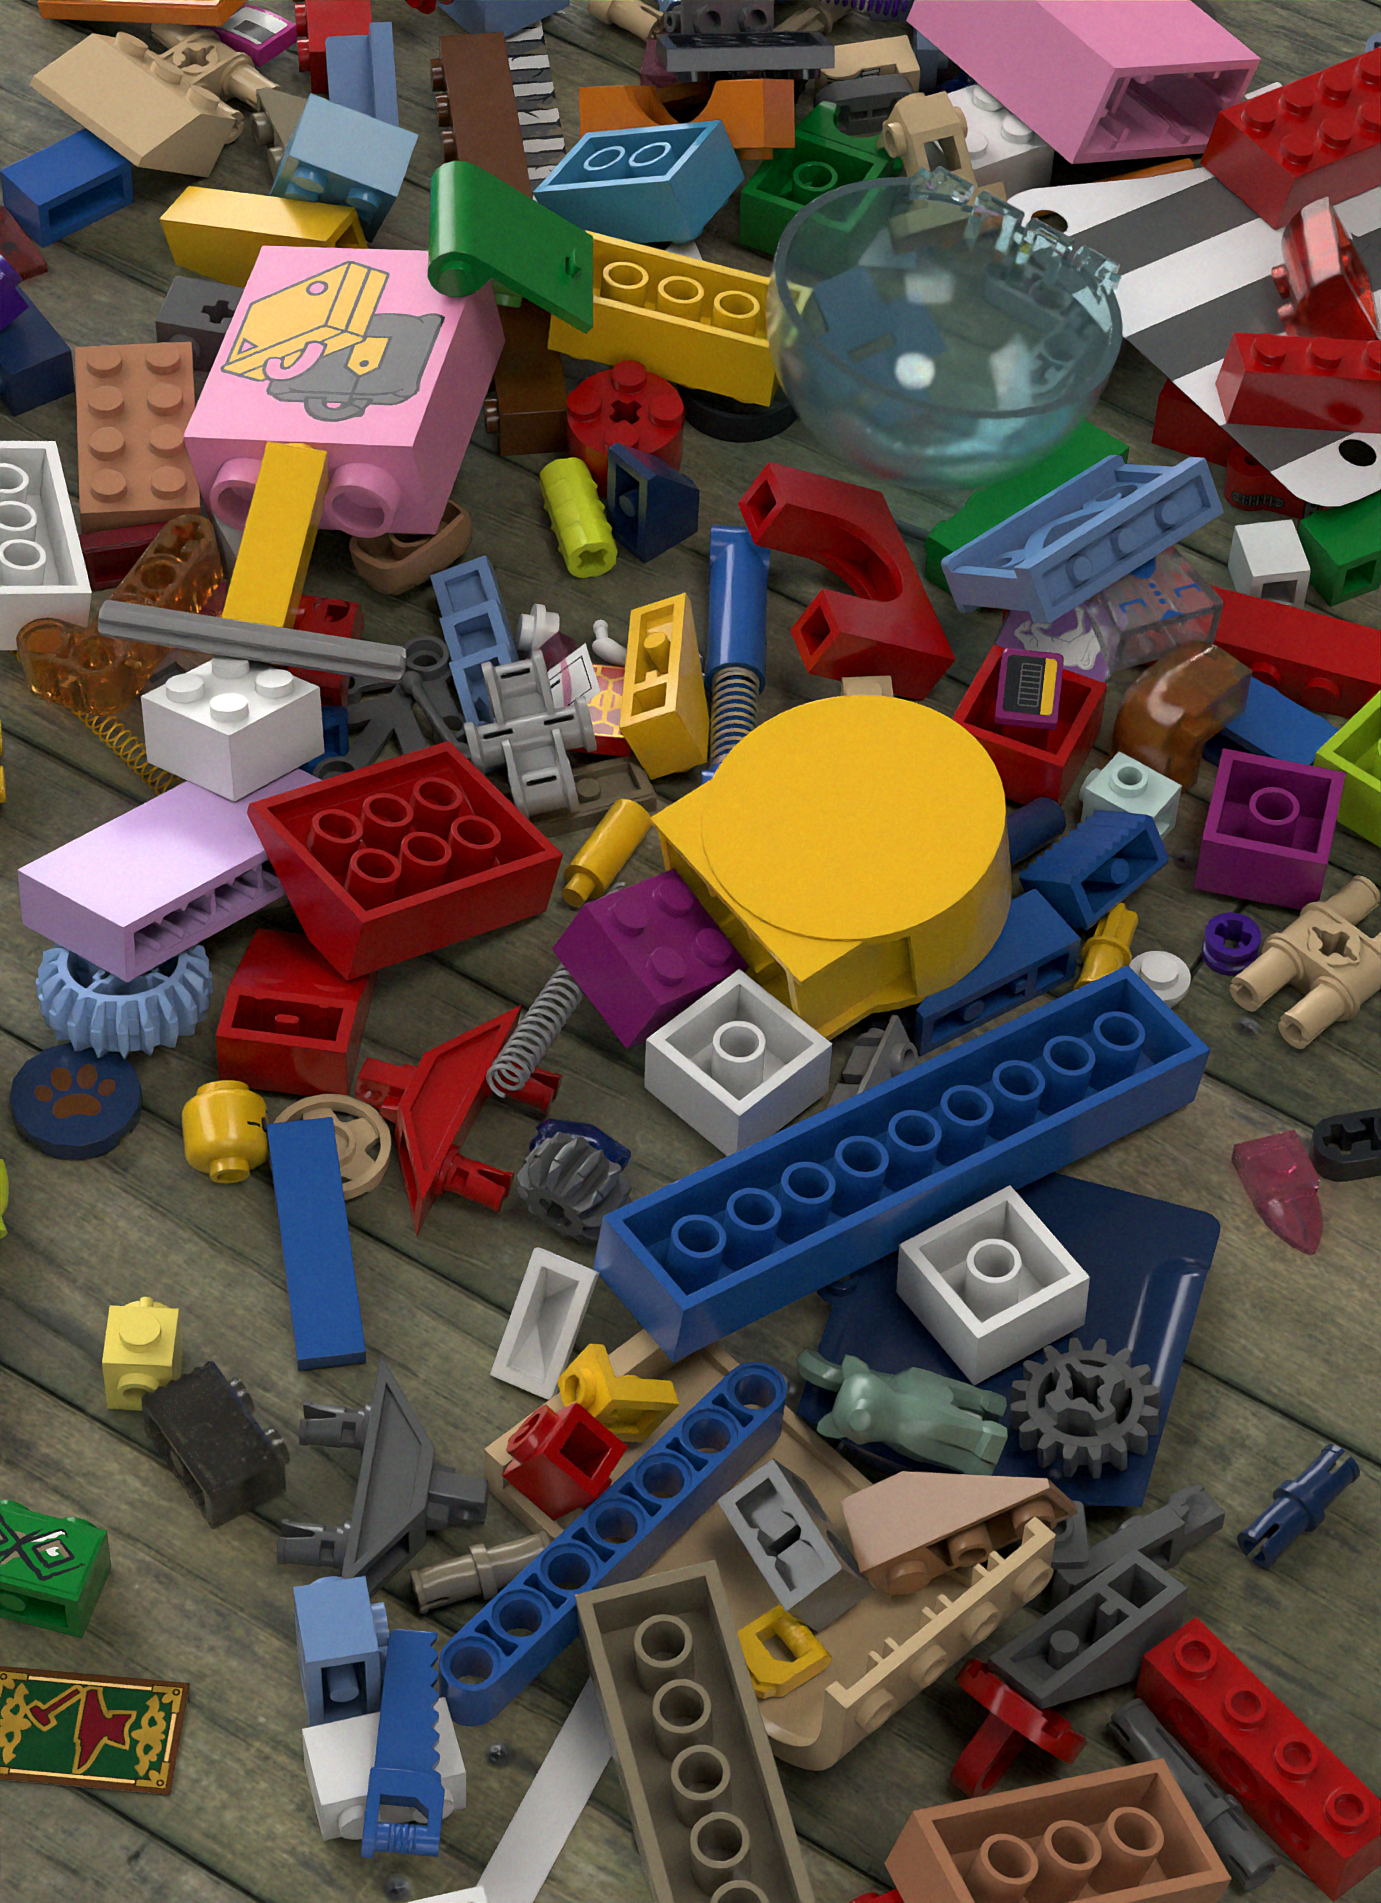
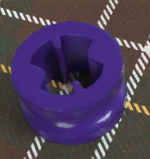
[1201,912,1261,976]

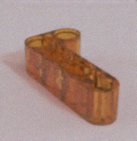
[16,514,223,716]

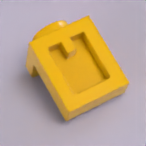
[558,1343,680,1443]

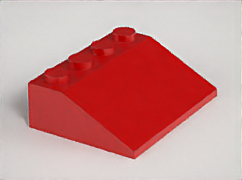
[247,741,563,981]

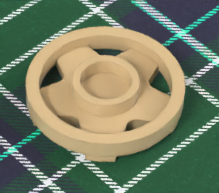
[268,1094,391,1200]

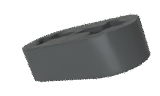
[813,74,915,136]

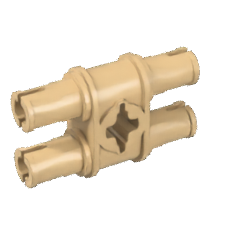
[145,23,284,144]
[1230,875,1381,1049]

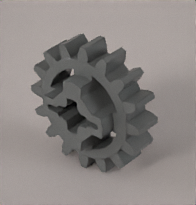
[1010,1338,1160,1479]

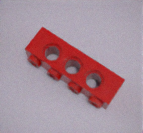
[1134,1617,1381,1902]

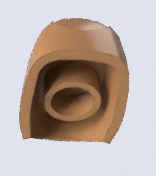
[349,499,473,595]

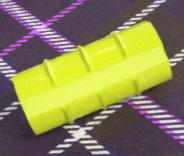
[539,457,618,578]

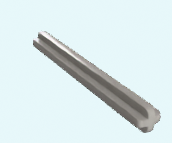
[98,600,407,683]

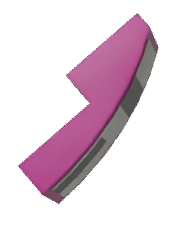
[192,4,297,68]

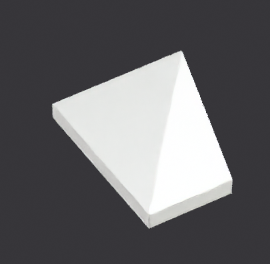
[490,1247,599,1400]

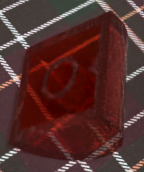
[1271,196,1381,341]

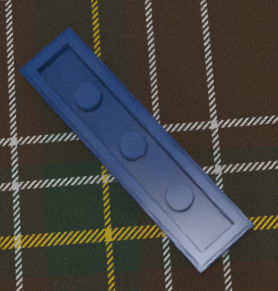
[266,1117,366,1371]

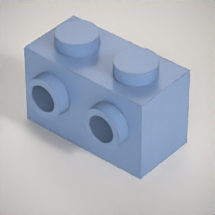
[293,1576,390,1727]

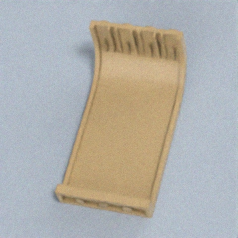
[484,1329,1056,1771]

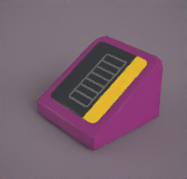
[994,648,1064,730]

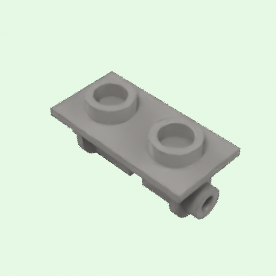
[824,1015,918,1110]

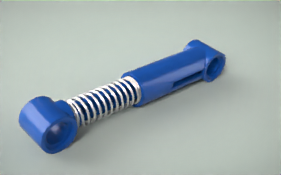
[701,525,770,785]

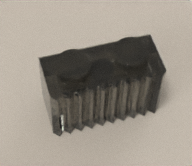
[141,1361,290,1529]

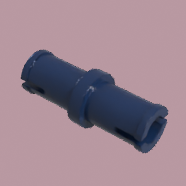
[1237,1444,1360,1568]

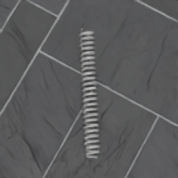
[486,882,627,1098]

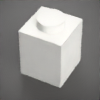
[1228,519,1311,609]

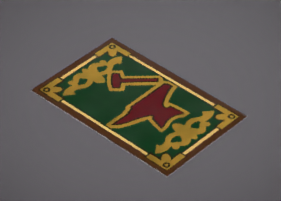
[0,1666,190,1795]

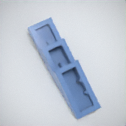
[430,555,519,774]

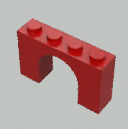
[738,462,956,701]

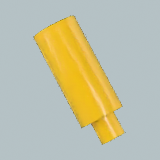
[562,799,652,907]

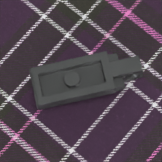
[1050,1484,1225,1610]

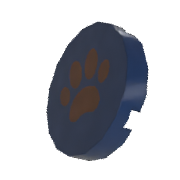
[9,1042,143,1160]

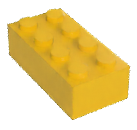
[547,230,807,407]

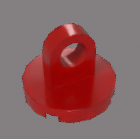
[950,1657,1087,1799]

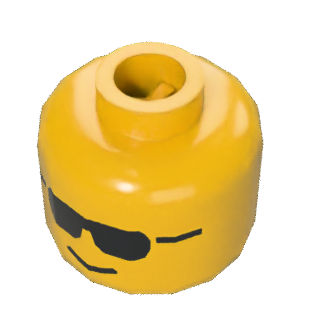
[181,1080,269,1184]

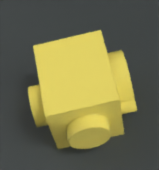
[102,1297,183,1412]

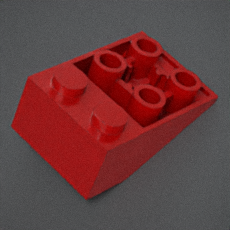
[216,928,379,1096]

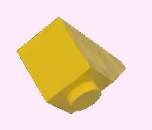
[619,592,710,780]

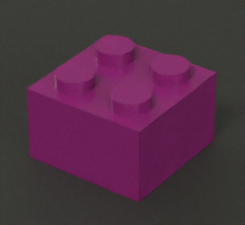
[1193,748,1346,910]
[552,869,749,1049]

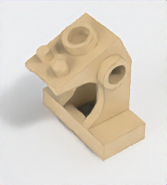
[876,91,1008,236]

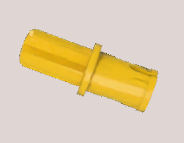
[1073,903,1139,991]

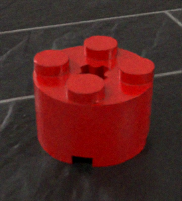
[567,360,684,499]

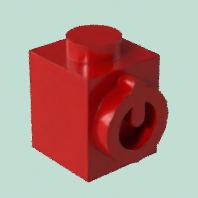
[502,1402,628,1521]

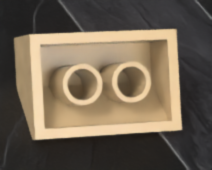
[30,32,236,178]

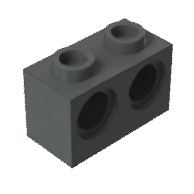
[717,1458,875,1632]

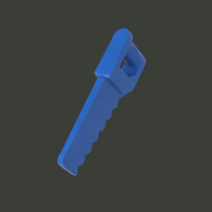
[361,1629,445,1859]

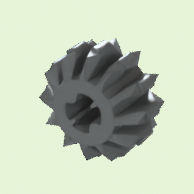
[517,1132,632,1246]

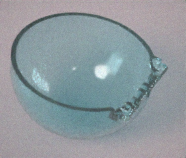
[766,166,1123,492]

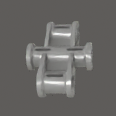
[463,650,597,820]

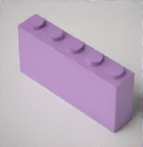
[17,768,322,982]

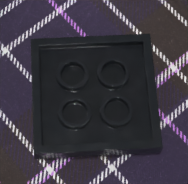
[656,31,835,82]

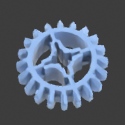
[36,943,213,1060]

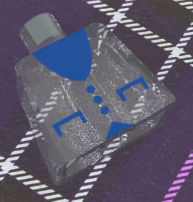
[1084,545,1224,672]

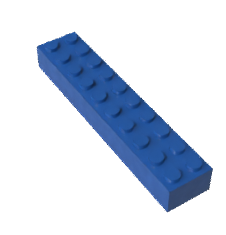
[593,965,1211,1362]

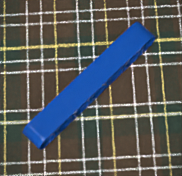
[438,1362,787,1727]

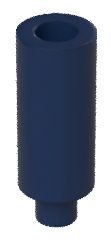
[1006,797,1066,867]

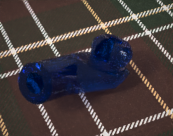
[529,1118,631,1173]

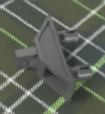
[277,1355,489,1599]

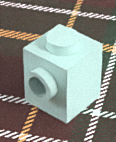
[1079,751,1182,840]

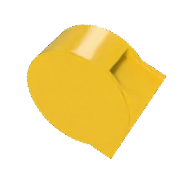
[650,695,1012,1041]

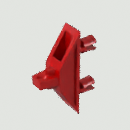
[355,1005,563,1237]

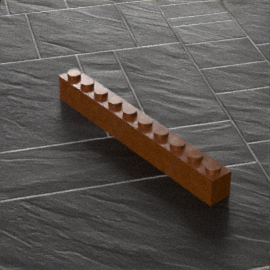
[430,32,568,456]

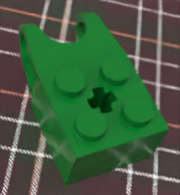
[738,101,904,275]

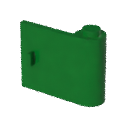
[427,161,593,334]

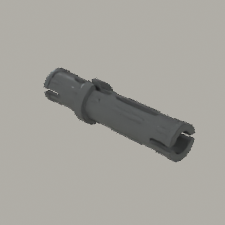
[1106,1698,1281,1891]

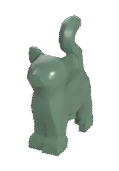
[797,1348,1008,1476]

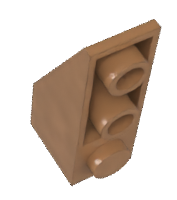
[841,1471,1078,1597]

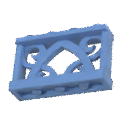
[941,455,1224,624]

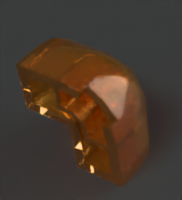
[1109,639,1252,796]

